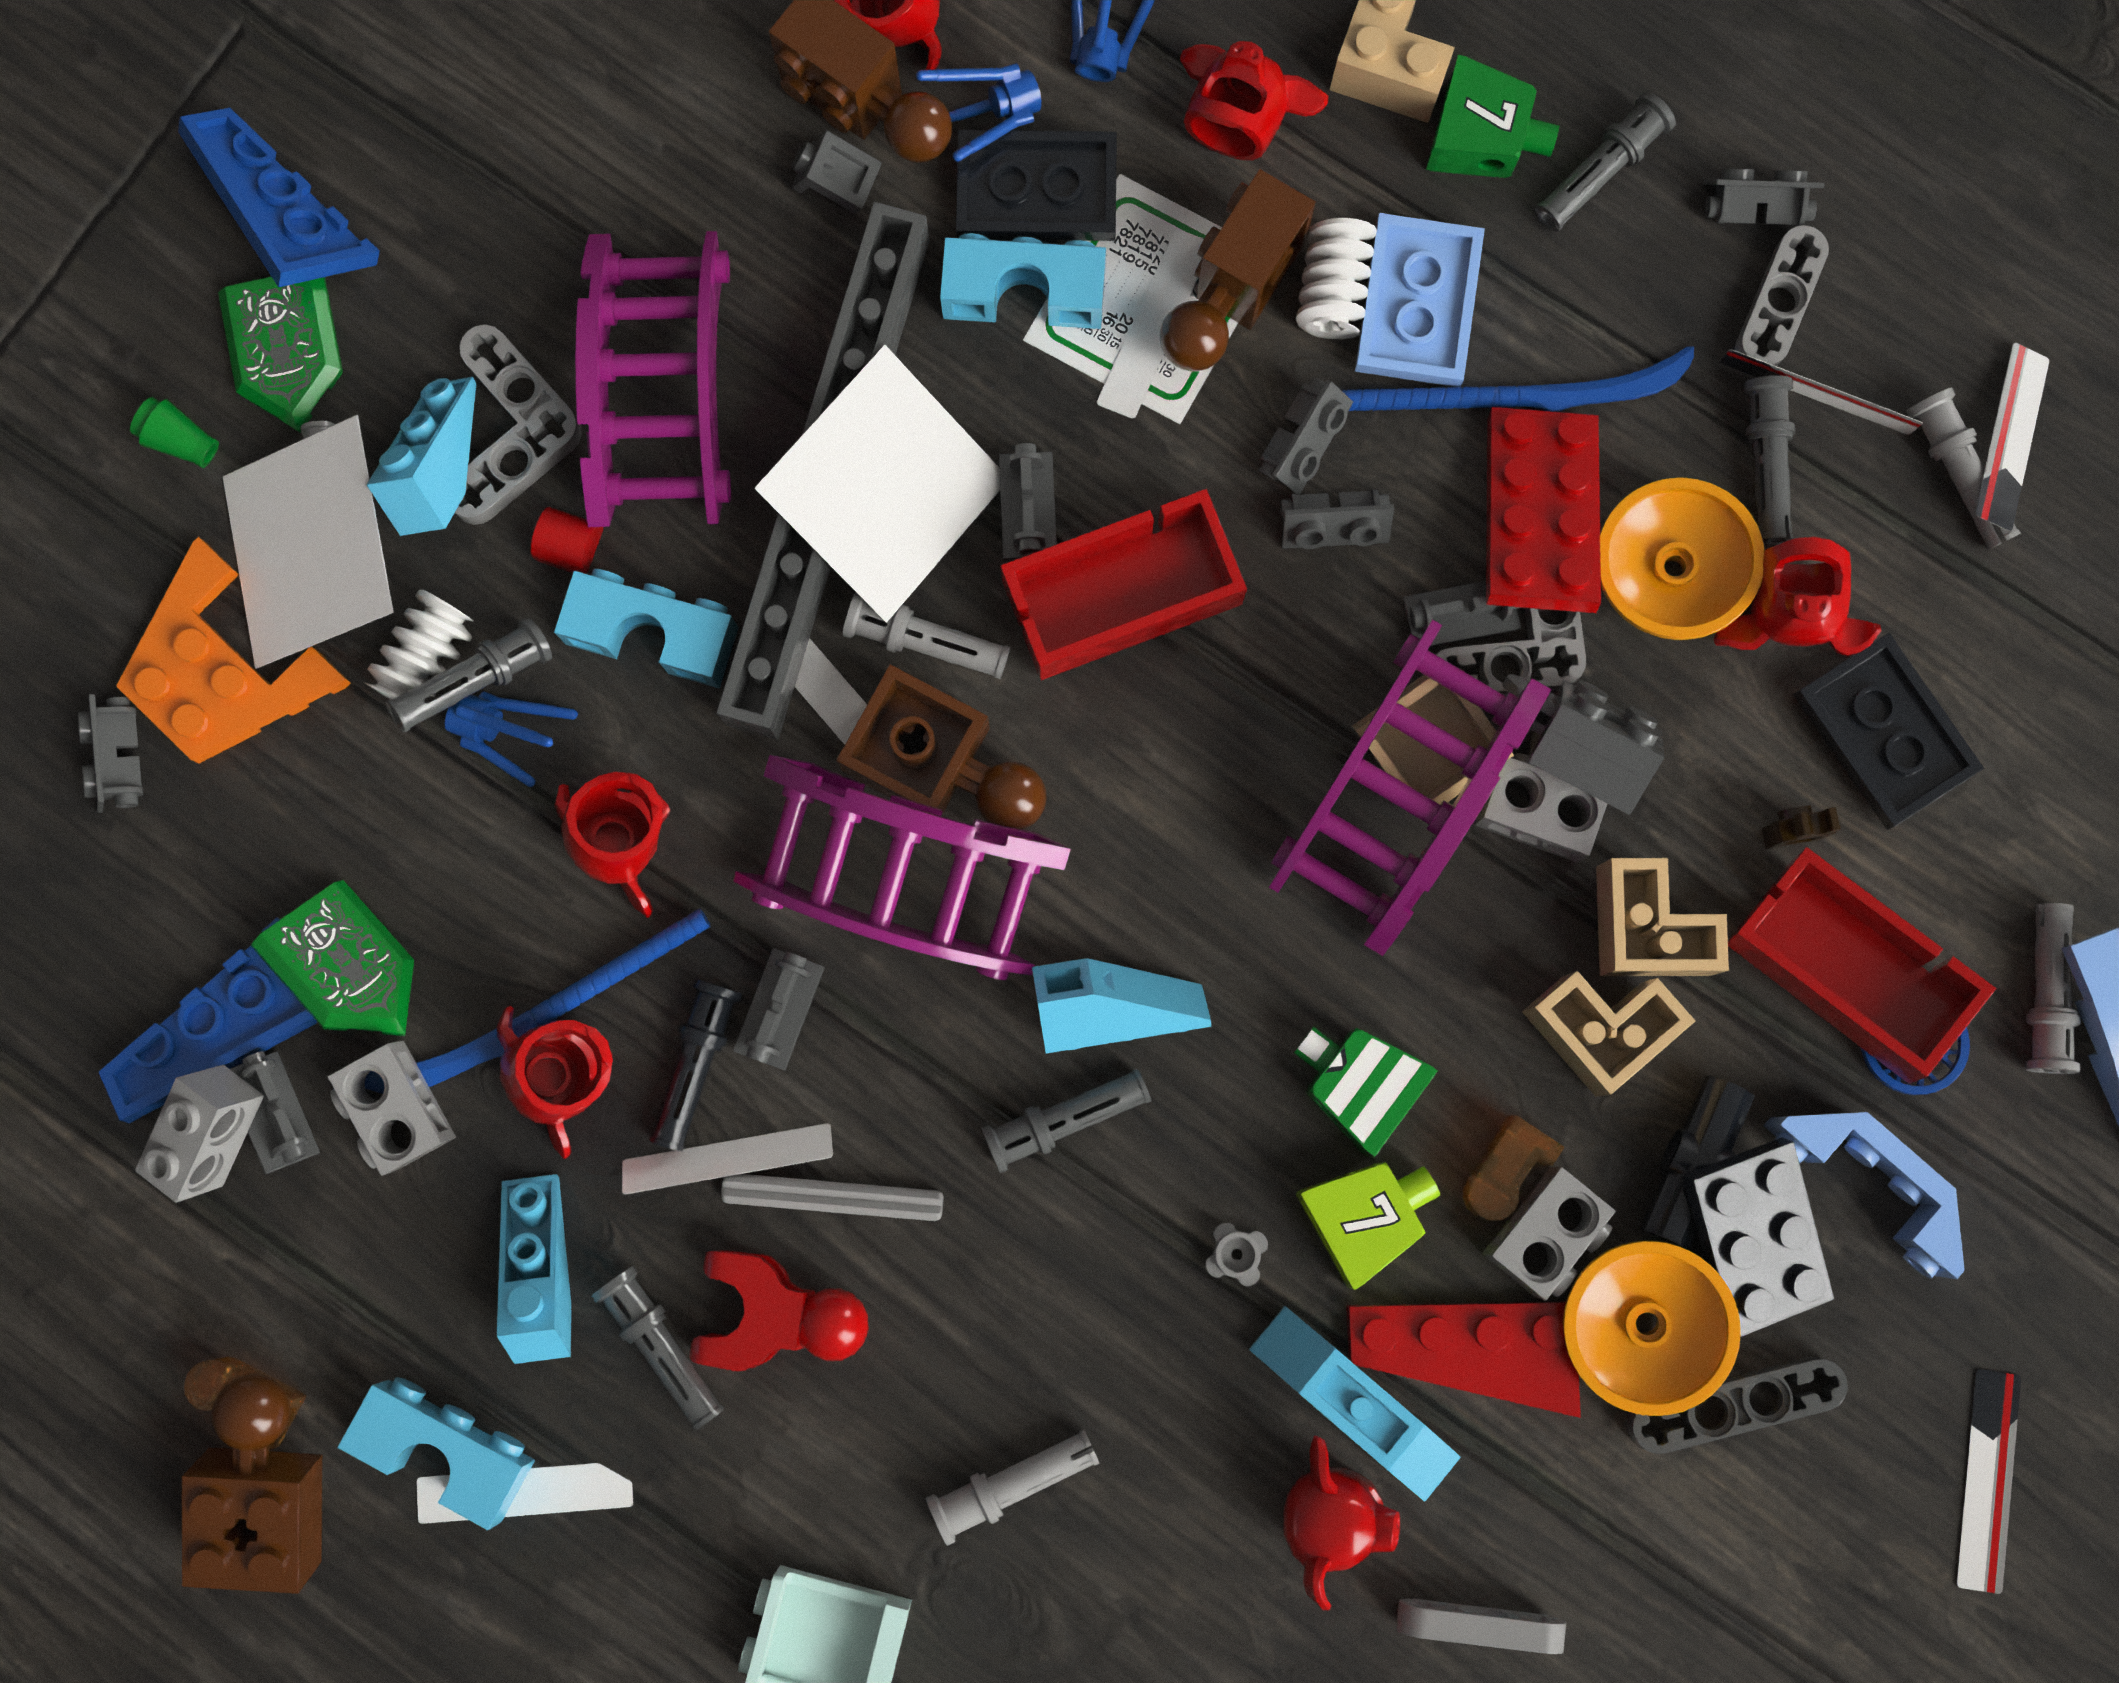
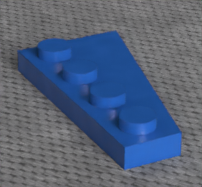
[178,108,380,287]
[99,918,318,1123]

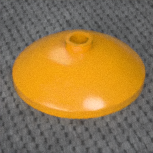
[1600,478,1764,640]
[1563,1241,1741,1416]

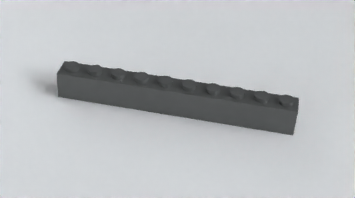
[717,202,930,740]

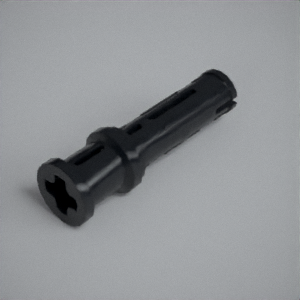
[649,979,743,1151]

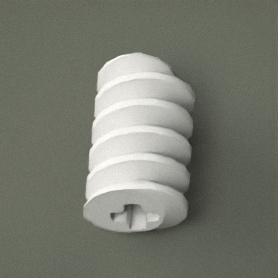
[1296,218,1377,339]
[365,590,473,700]

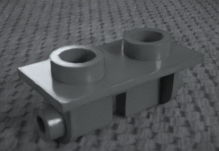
[1703,169,1824,226]
[1259,377,1353,495]
[999,443,1057,560]
[1280,489,1394,549]
[1403,581,1522,647]
[78,694,143,813]
[733,948,825,1071]
[230,1051,320,1175]

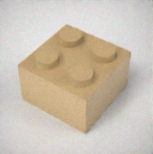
[1352,675,1514,821]

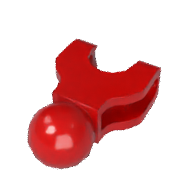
[689,1250,869,1371]

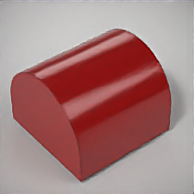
[531,507,604,574]

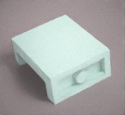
[738,1565,912,1683]

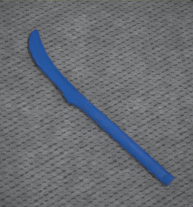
[1342,346,1694,412]
[365,908,711,1094]

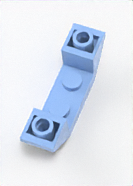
[1764,1112,1964,1279]

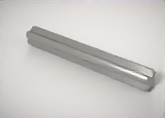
[721,1174,944,1221]

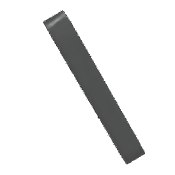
[1626,1357,1848,1454]

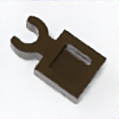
[1761,805,1841,849]

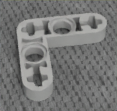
[455,325,582,525]
[1436,608,1586,694]

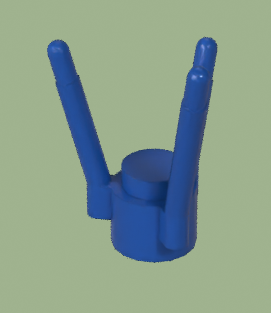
[1070,0,1155,82]
[916,63,1041,161]
[445,691,578,787]

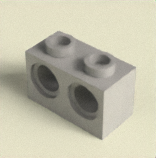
[1475,753,1607,863]
[328,1040,456,1176]
[135,1065,264,1203]
[1482,1167,1616,1300]

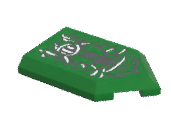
[218,277,343,433]
[251,880,414,1036]

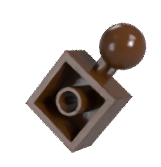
[768,0,952,163]
[1160,169,1316,371]
[836,664,1046,830]
[182,1374,322,1594]

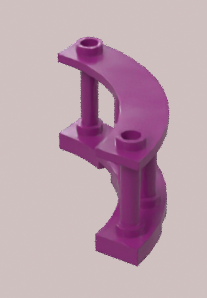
[575,231,731,527]
[1269,619,1552,956]
[733,755,1071,980]

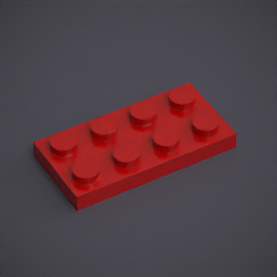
[1486,407,1601,613]

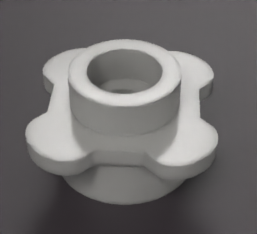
[1206,1223,1268,1286]

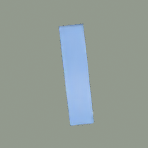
[2061,927,2119,1126]

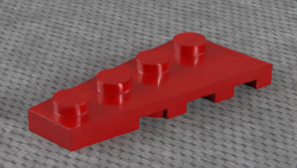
[1347,1301,1581,1418]

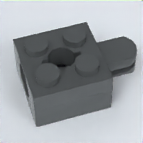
[1501,674,1665,815]

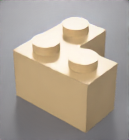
[1330,0,1455,123]
[1596,858,1729,976]
[1522,971,1695,1097]

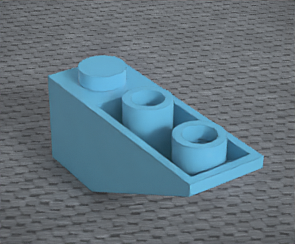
[367,377,476,536]
[1032,958,1212,1054]
[497,1174,571,1364]

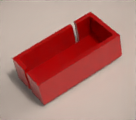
[1000,489,1247,681]
[1728,847,1997,1084]

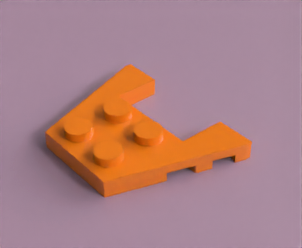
[116,537,351,764]

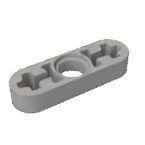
[1735,225,1829,366]
[1396,1599,1566,1654]

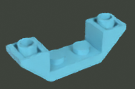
[1249,1306,1461,1501]

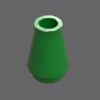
[130,397,219,468]

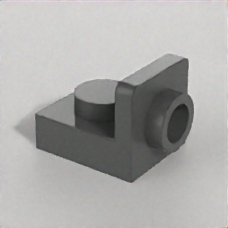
[791,131,882,214]

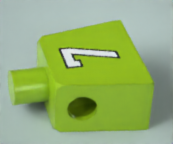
[1295,1162,1440,1290]

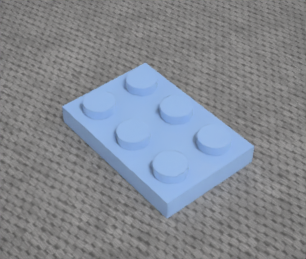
[1355,213,1485,387]

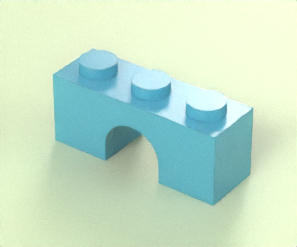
[940,233,1106,329]
[554,569,739,689]
[337,1377,535,1530]

